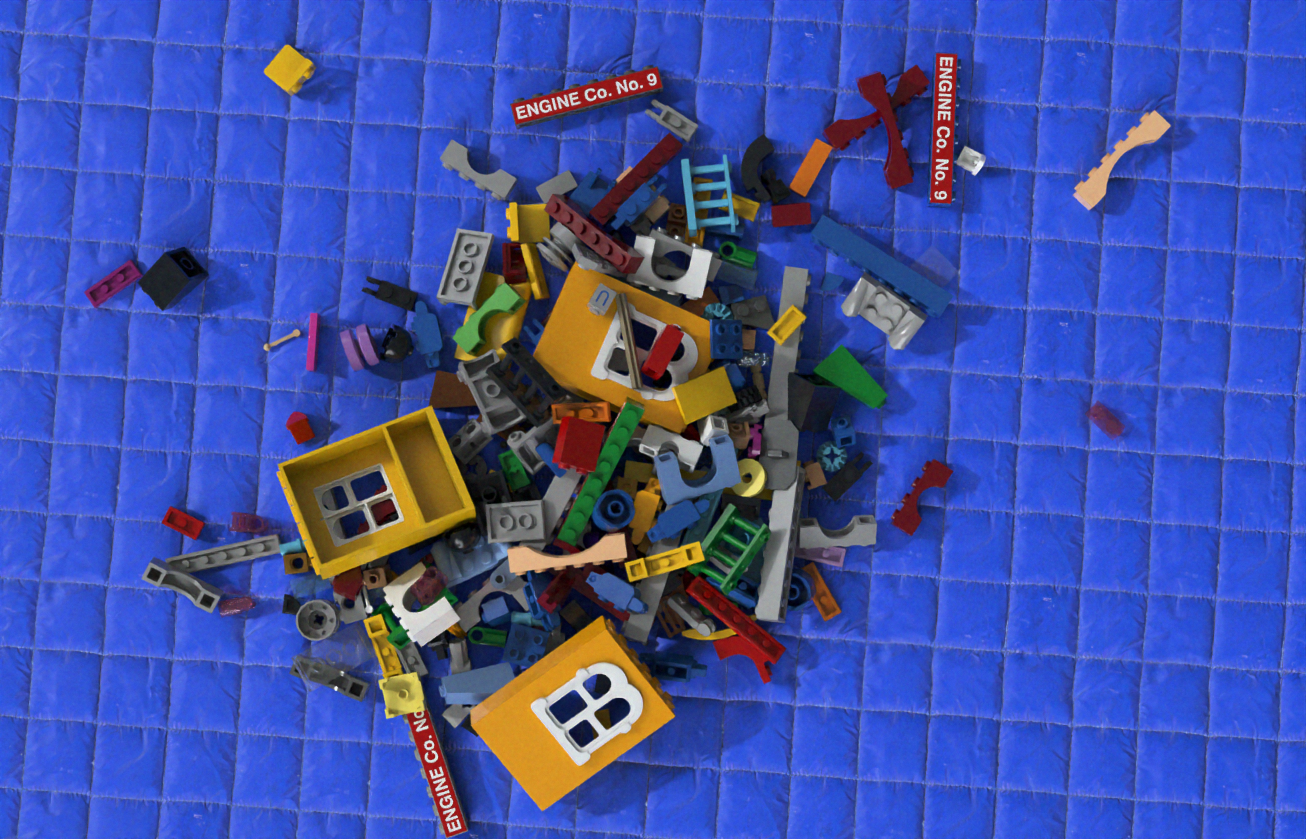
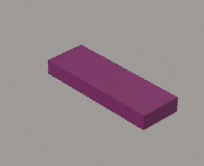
[84,259,143,308]

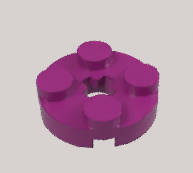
[747,424,762,462]

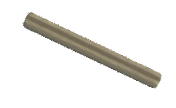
[615,293,643,389]

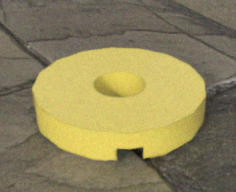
[731,458,767,498]

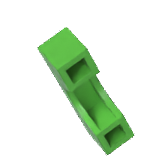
[452,282,526,356]

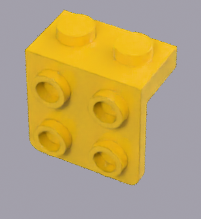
[264,45,316,96]
[506,202,550,244]

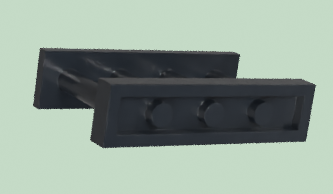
[486,337,567,428]

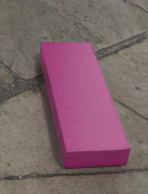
[306,313,321,372]

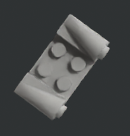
[841,272,928,350]
[456,349,526,436]
[507,395,575,475]

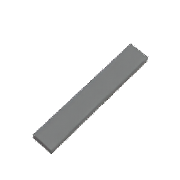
[165,534,281,573]

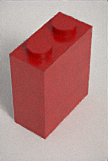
[640,324,684,381]
[552,416,605,475]

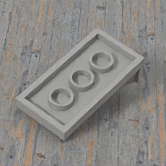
[436,228,495,311]

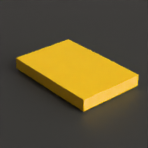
[672,366,737,424]

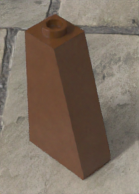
[429,370,478,409]

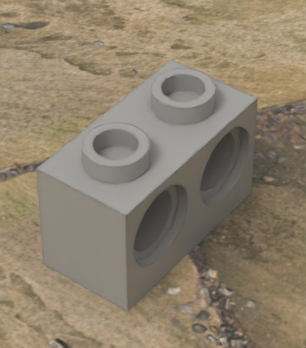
[447,418,493,465]

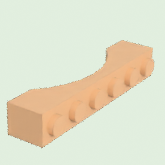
[1073,110,1171,210]
[507,532,628,575]

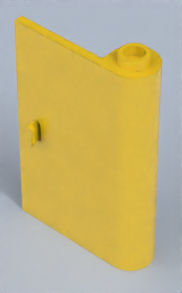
[454,271,532,369]

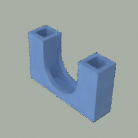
[653,434,741,506]

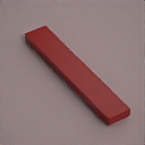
[685,575,787,664]

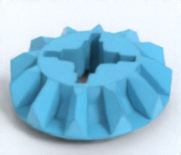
[703,303,733,321]
[816,441,847,472]

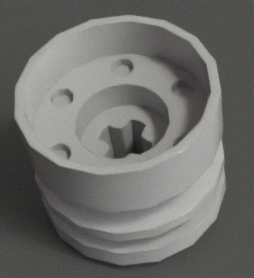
[536,222,587,273]
[296,599,341,641]

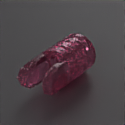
[218,596,256,618]

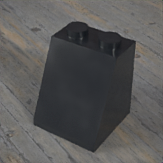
[137,247,209,311]
[788,372,841,433]

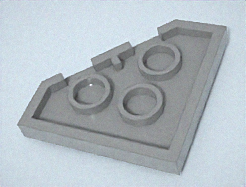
[571,243,627,277]

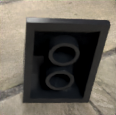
[465,469,513,537]

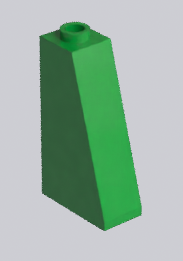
[812,344,888,409]

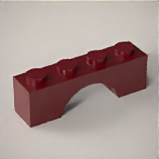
[890,459,953,536]

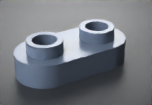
[490,559,518,589]

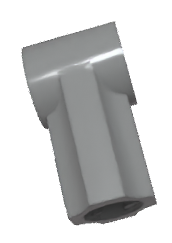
[449,637,472,675]

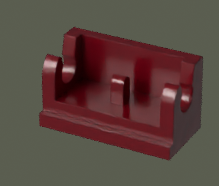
[770,202,811,227]
[502,242,526,284]
[536,569,575,613]

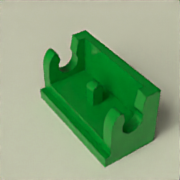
[498,449,534,491]

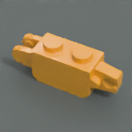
[629,477,664,544]

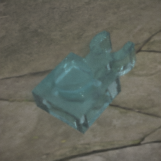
[736,351,769,368]

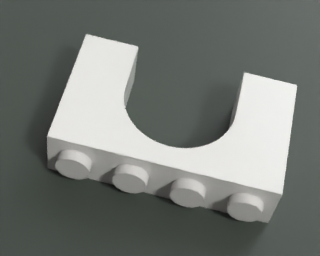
[626,234,712,300]
[383,562,461,647]

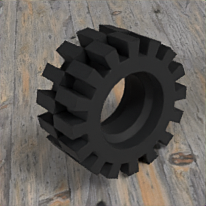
[728,385,763,413]

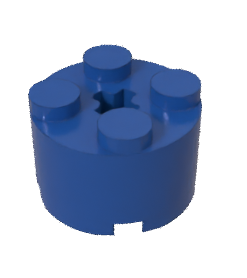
[710,359,749,394]
[591,489,635,533]
[787,569,816,611]

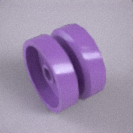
[340,323,380,372]

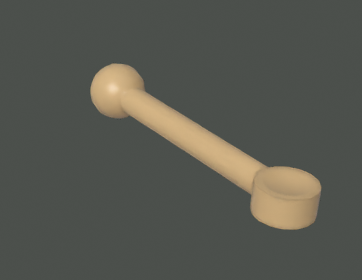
[263,329,301,351]

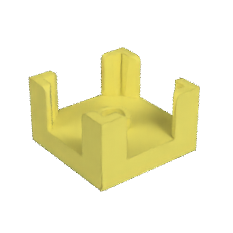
[378,671,427,719]

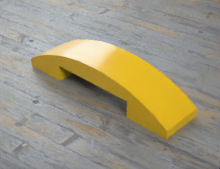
[624,541,705,582]
[363,613,404,678]
[681,614,757,640]

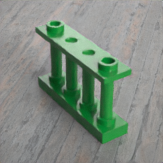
[686,504,771,595]
[372,563,458,650]

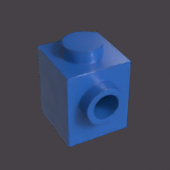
[830,415,856,449]
[481,596,512,628]

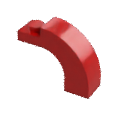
[712,636,773,684]

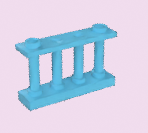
[681,155,739,237]

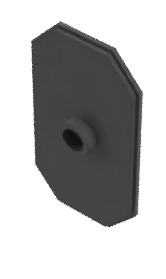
[759,420,799,490]

